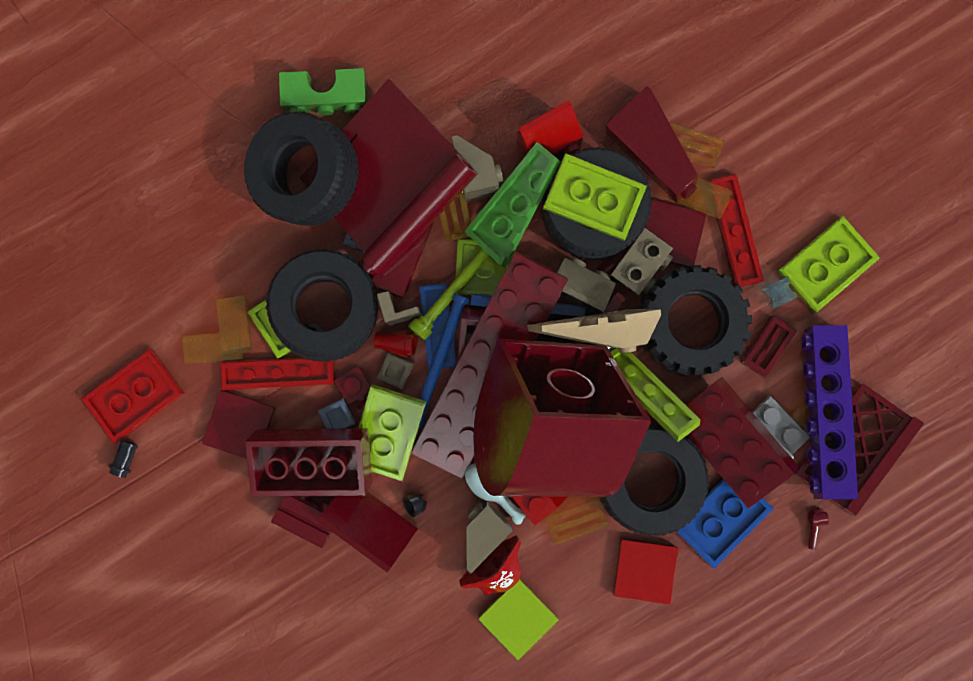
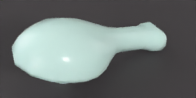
[465,463,526,525]

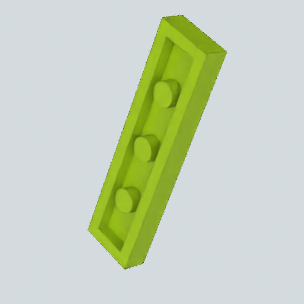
[610,348,700,442]

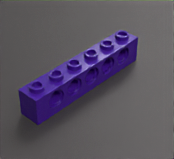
[801,325,858,499]

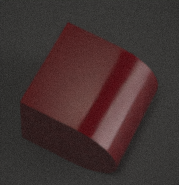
[473,338,651,497]

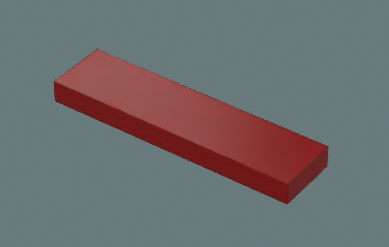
[707,173,764,287]
[220,358,335,390]

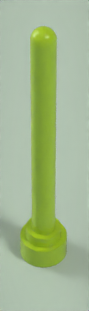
[408,248,490,340]

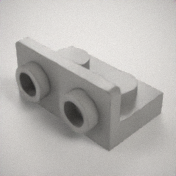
[752,396,810,459]

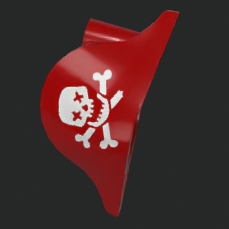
[459,535,521,595]

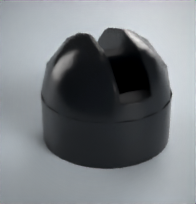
[403,492,427,517]

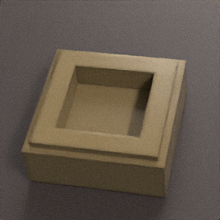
[377,352,414,389]

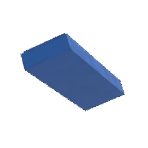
[419,283,456,370]

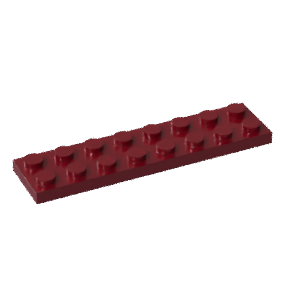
[411,251,568,478]

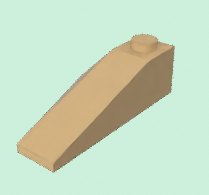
[527,309,661,353]

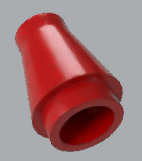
[374,330,417,358]

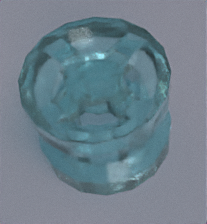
[762,277,798,309]

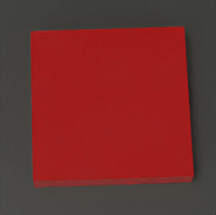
[613,538,678,605]

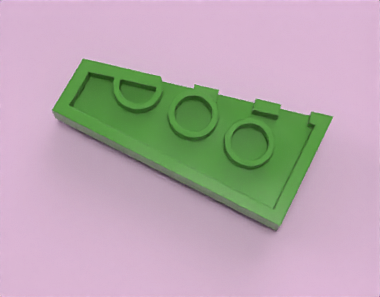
[464,142,561,268]

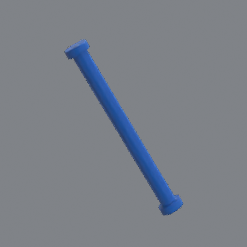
[419,294,470,427]

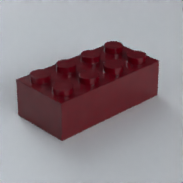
[686,377,799,509]
[245,428,372,496]

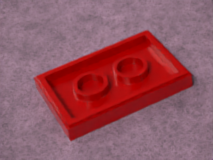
[81,348,185,444]

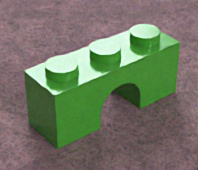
[279,68,368,115]

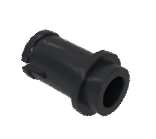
[108,440,138,478]

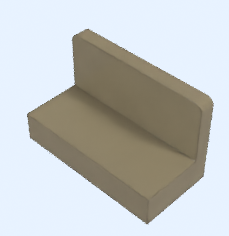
[377,291,422,326]

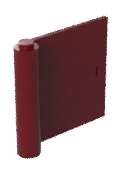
[300,79,478,275]

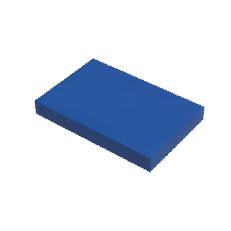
[677,477,774,569]

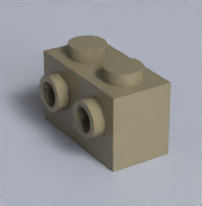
[611,228,673,296]

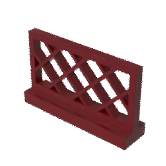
[795,384,924,516]

